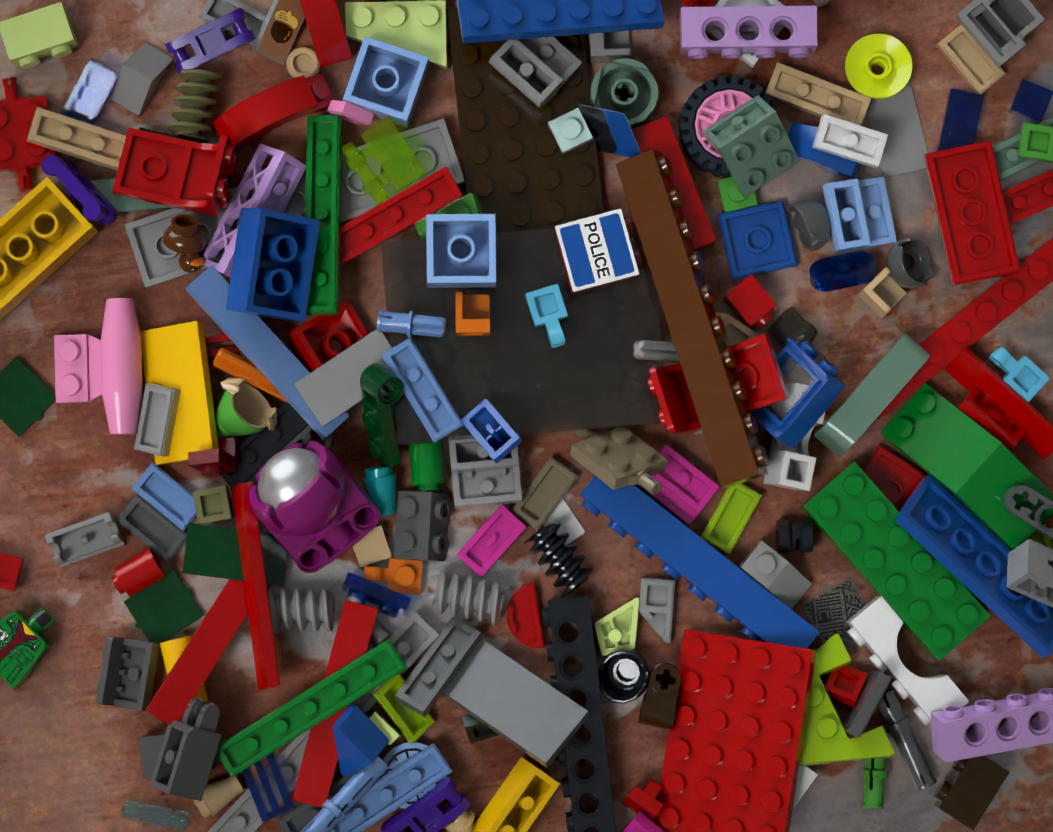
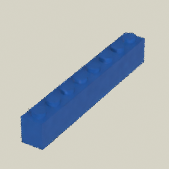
[579,476,820,649]

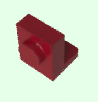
[188,437,238,477]

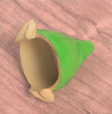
[215,378,278,439]

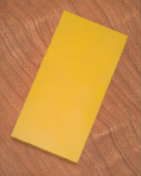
[140,321,219,465]

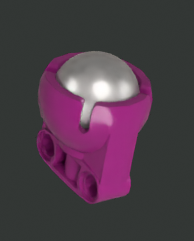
[248,441,380,573]

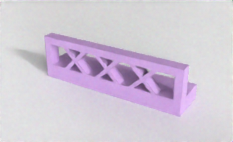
[202,143,306,278]

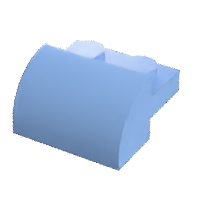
[822,177,897,253]

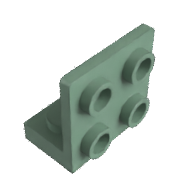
[702,95,799,197]

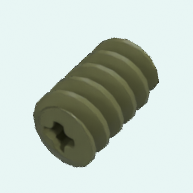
[168,69,223,143]

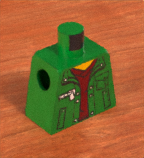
[0,606,56,689]

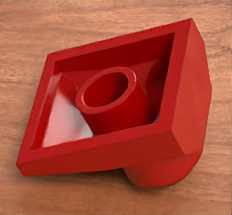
[290,300,369,373]

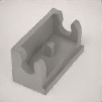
[45,512,125,568]

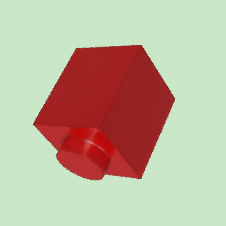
[723,274,777,329]

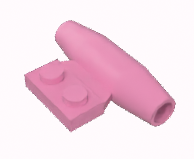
[54,298,143,435]

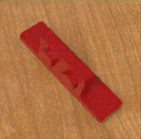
[945,348,1053,459]

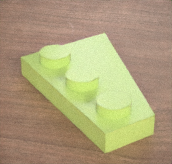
[345,0,447,69]

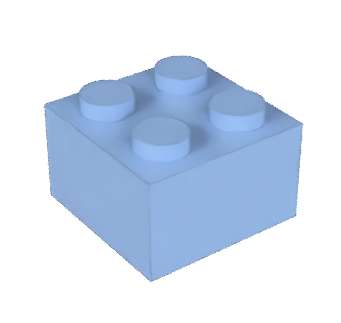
[343,36,430,128]
[426,214,496,288]

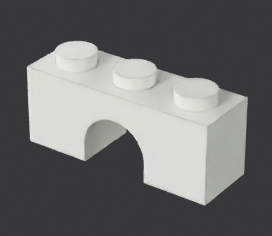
[763,384,825,491]

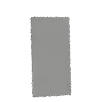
[866,80,928,178]
[294,329,392,426]

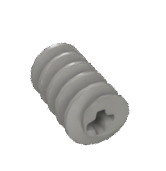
[432,570,506,625]
[267,587,335,631]

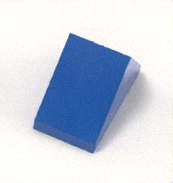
[461,398,523,463]
[333,704,389,777]

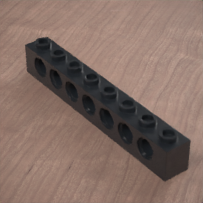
[542,596,616,832]

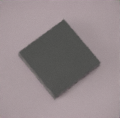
[842,670,891,738]

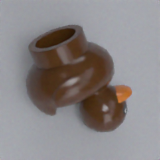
[163,214,206,273]

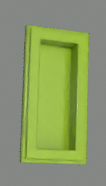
[701,484,762,554]
[373,673,435,745]

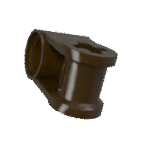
[638,662,681,730]

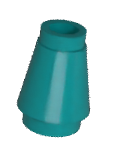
[363,465,396,516]

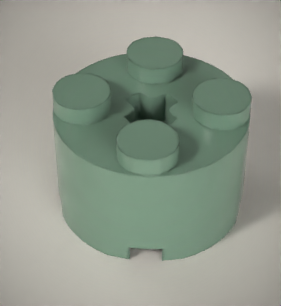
[590,58,658,129]

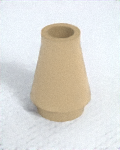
[193,776,244,819]

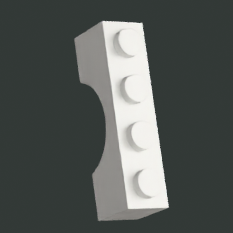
[846,596,969,726]

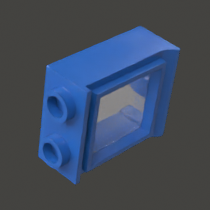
[751,338,846,449]

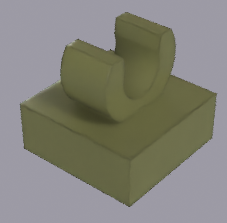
[192,485,234,525]

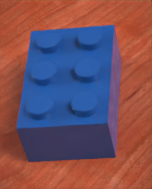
[226,208,320,322]

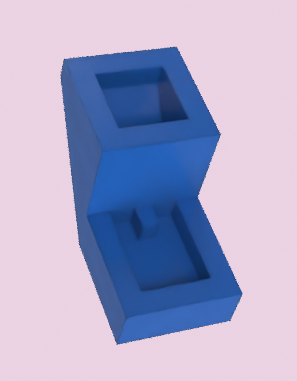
[788,122,860,179]

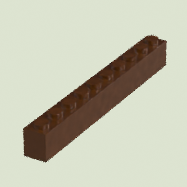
[616,149,769,487]

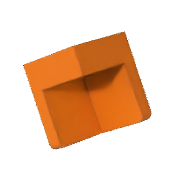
[455,292,490,336]

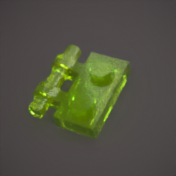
[341,116,426,205]

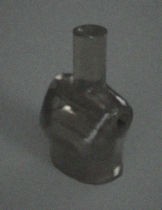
[768,307,826,362]

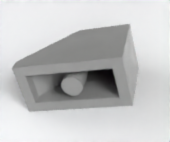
[738,541,811,609]

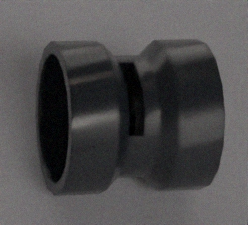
[776,519,813,553]

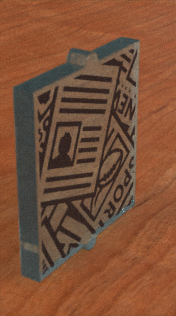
[802,578,865,648]

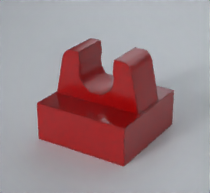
[621,779,663,820]

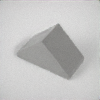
[111,42,174,117]

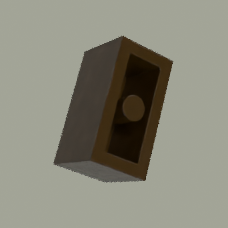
[933,756,1010,830]

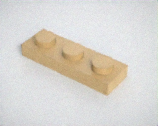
[765,62,871,126]
[27,107,126,171]

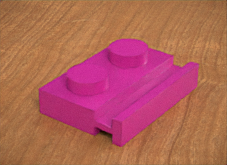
[638,445,720,525]

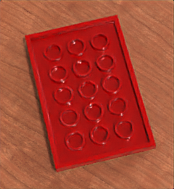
[654,629,817,832]

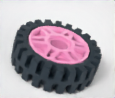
[679,76,778,178]

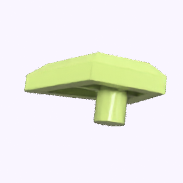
[594,597,639,656]

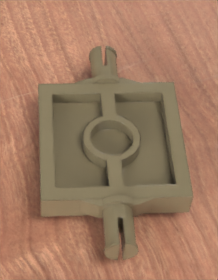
[570,424,667,495]

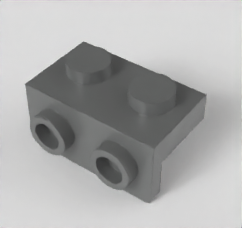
[394,491,451,561]
[97,636,160,711]

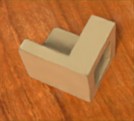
[858,267,907,318]

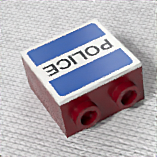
[553,209,643,297]

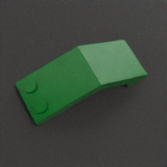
[880,383,1053,550]

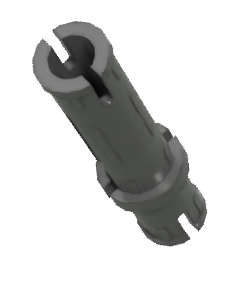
[878,689,937,791]

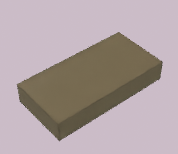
[511,457,578,531]

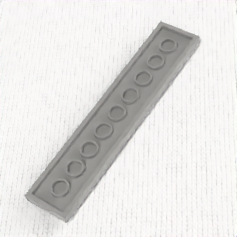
[124,118,465,289]

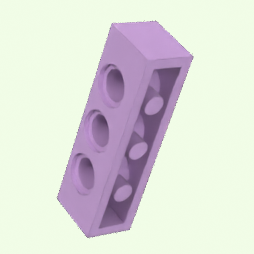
[679,6,818,59]
[930,688,1053,763]

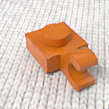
[364,558,423,595]

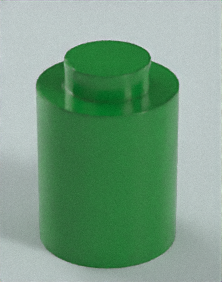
[409,442,446,492]

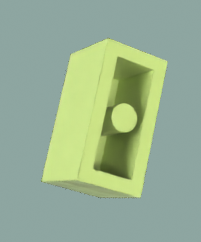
[0,2,79,69]

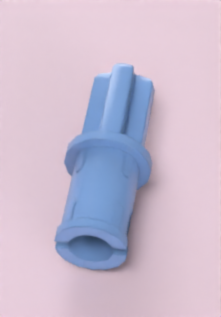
[377,310,446,338]

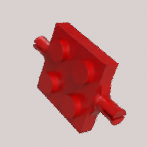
[0,77,56,192]

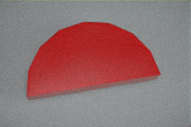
[506,582,545,648]

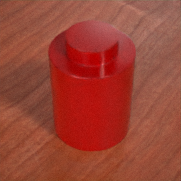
[111,548,166,597]

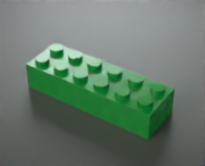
[800,461,990,661]

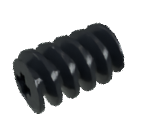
[523,521,594,598]

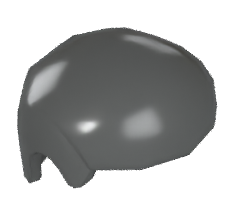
[786,199,831,251]
[886,237,934,288]

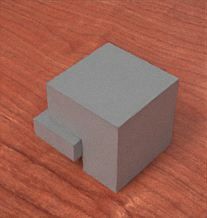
[955,0,1045,68]

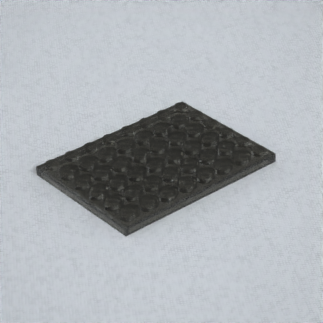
[381,222,664,446]

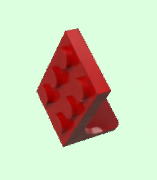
[112,128,238,217]
[648,333,790,434]

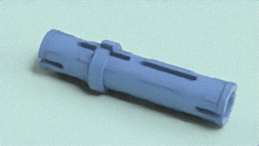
[302,756,389,832]

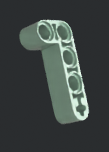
[813,333,931,458]

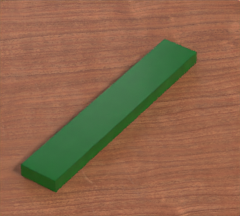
[305,115,343,316]
[217,639,408,778]

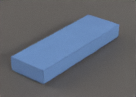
[381,338,463,443]

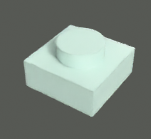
[548,108,593,154]

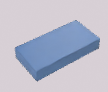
[131,462,197,531]

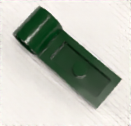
[360,364,404,468]

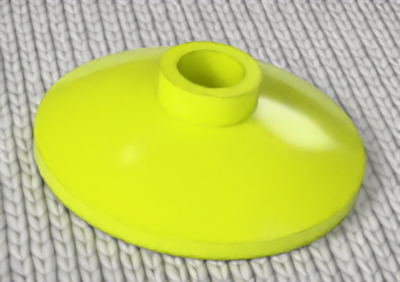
[845,34,912,99]

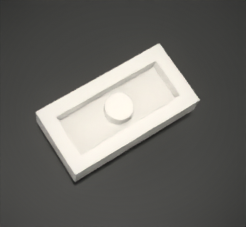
[812,114,888,168]

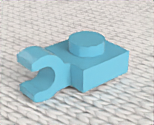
[525,284,568,349]
[988,347,1050,402]

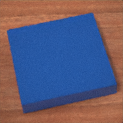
[717,200,798,281]

